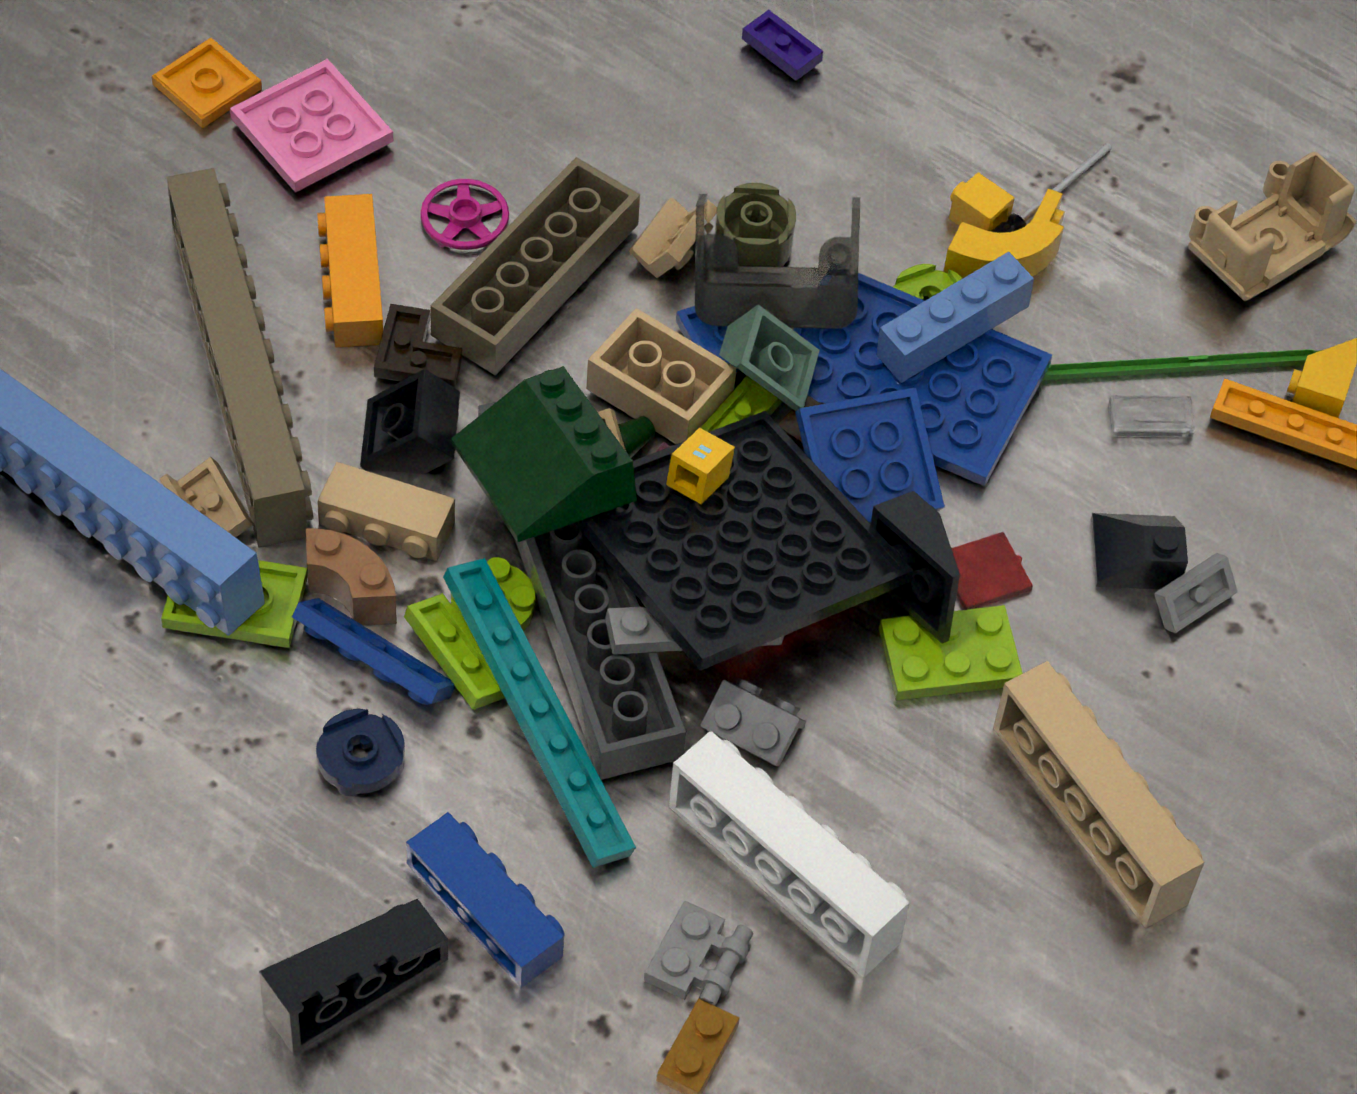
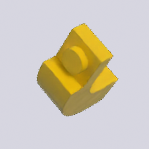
[943,188,1065,278]

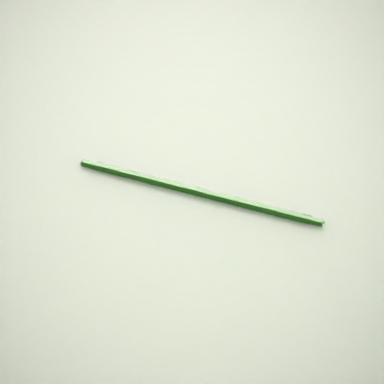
[1042,349,1322,380]

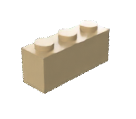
[317,462,455,561]

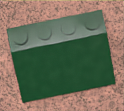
[451,366,637,542]

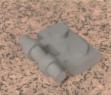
[644,900,753,1006]

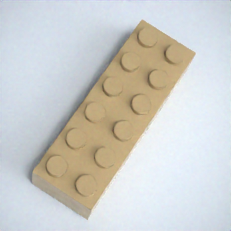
[993,661,1205,929]

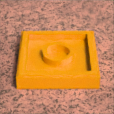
[152,38,262,128]

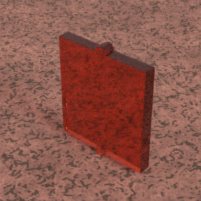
[951,532,1033,610]

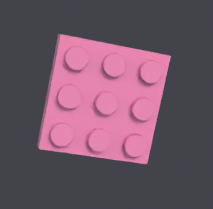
[230,59,393,193]

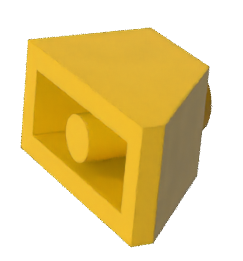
[1287,338,1357,418]

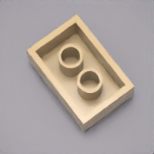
[586,308,736,444]

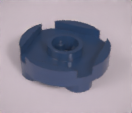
[316,708,405,797]

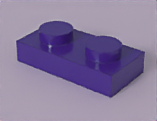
[742,10,823,80]

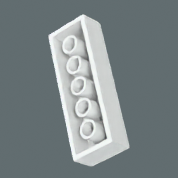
[669,731,910,978]

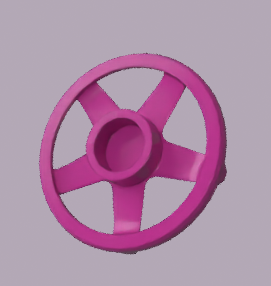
[420,179,509,250]

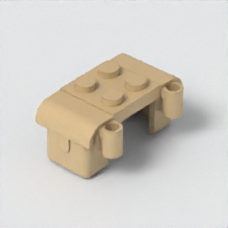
[1188,152,1356,301]

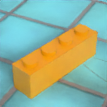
[317,194,383,348]

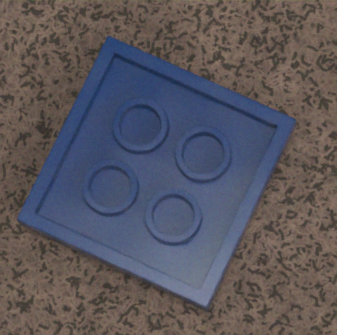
[795,387,945,524]

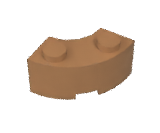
[306,528,397,625]

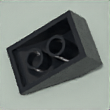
[871,491,960,644]

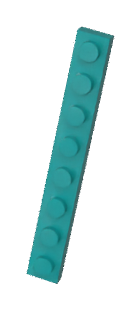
[443,558,636,868]

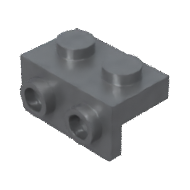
[700,677,806,766]

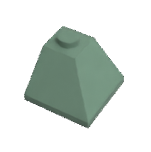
[719,304,820,411]

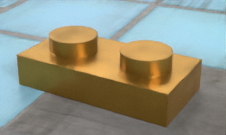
[656,998,740,1094]

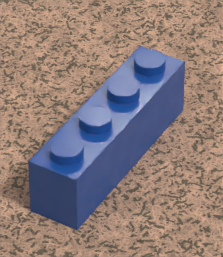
[406,812,565,988]

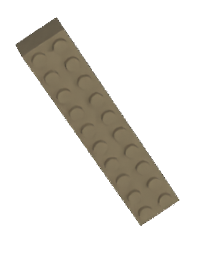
[166,168,314,548]

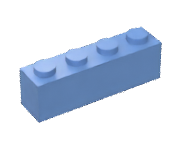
[877,252,1034,383]

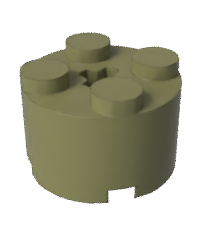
[714,183,796,275]

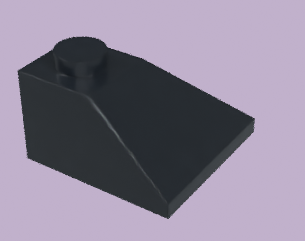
[1091,513,1188,589]

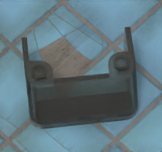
[695,194,861,329]

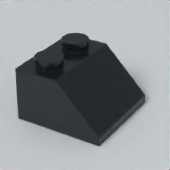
[360,369,460,474]

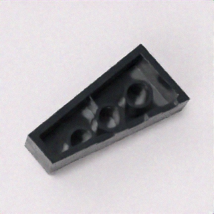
[259,898,448,1054]

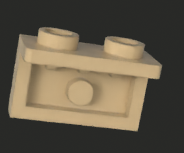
[629,198,717,278]
[160,457,254,537]

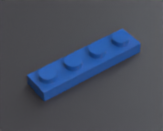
[292,598,455,705]

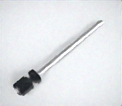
[991,143,1112,233]

